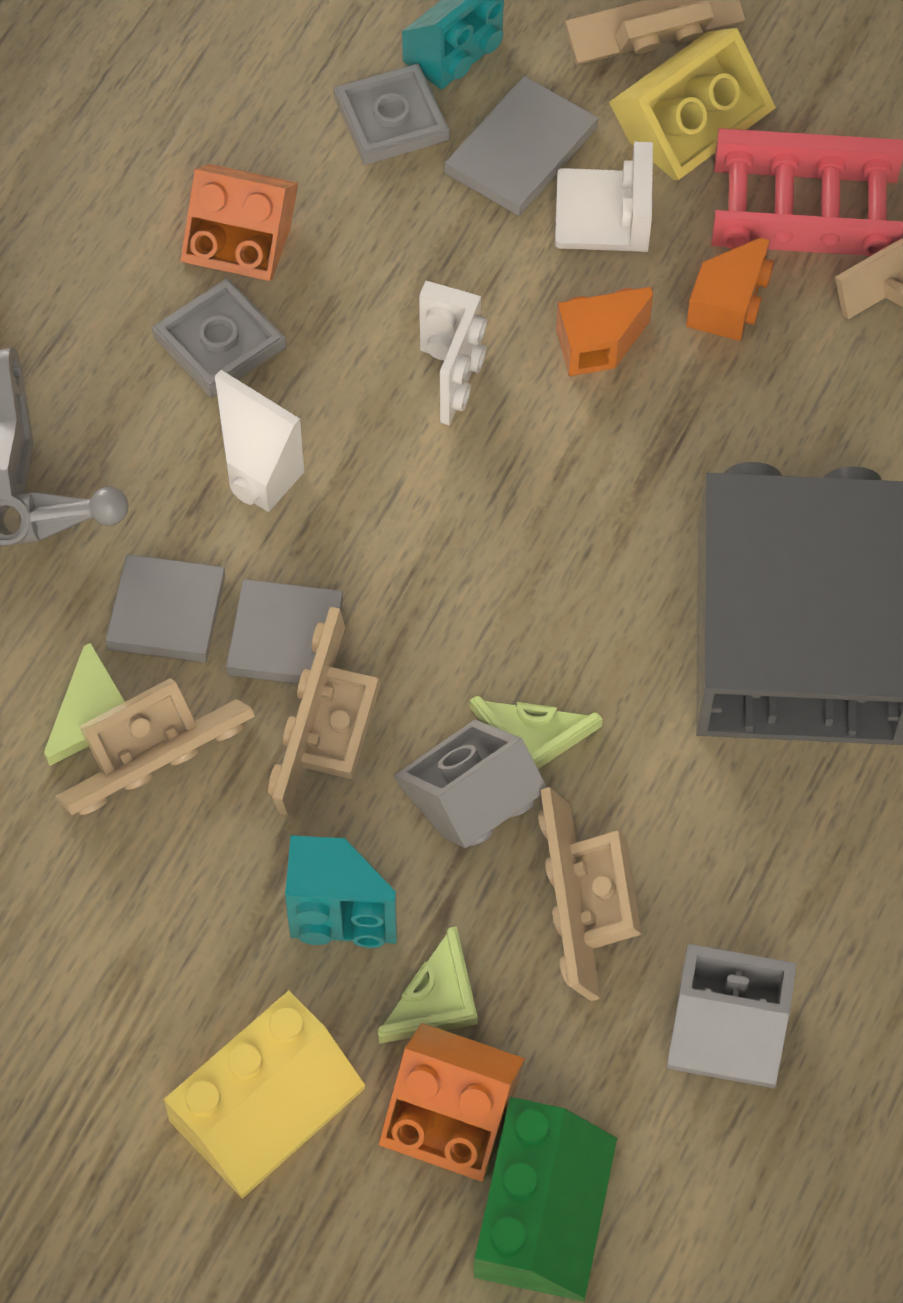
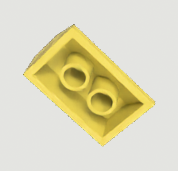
[609,28,776,180]
[163,990,365,1199]

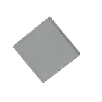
[333,63,450,165]
[152,278,286,398]
[106,554,226,663]
[226,579,343,684]

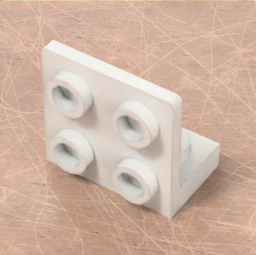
[555,142,653,252]
[419,281,487,425]

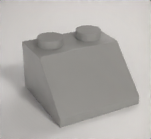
[393,719,547,848]

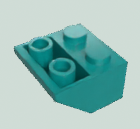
[402,0,504,90]
[285,835,397,948]

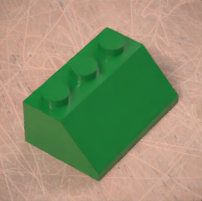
[474,1097,617,1302]

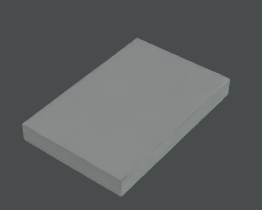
[444,76,598,216]

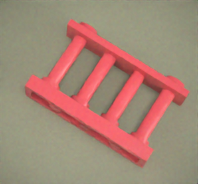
[711,128,903,257]

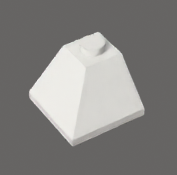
[215,370,304,512]

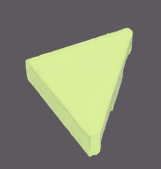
[44,643,125,766]
[470,696,603,769]
[377,926,478,1044]

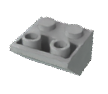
[666,944,797,1089]

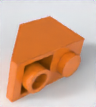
[686,238,775,341]
[556,286,653,377]

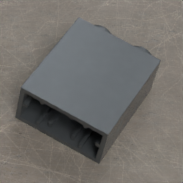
[696,462,903,745]

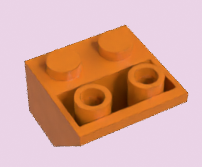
[180,164,298,281]
[378,1023,525,1182]

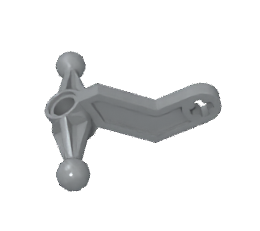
[0,347,129,547]

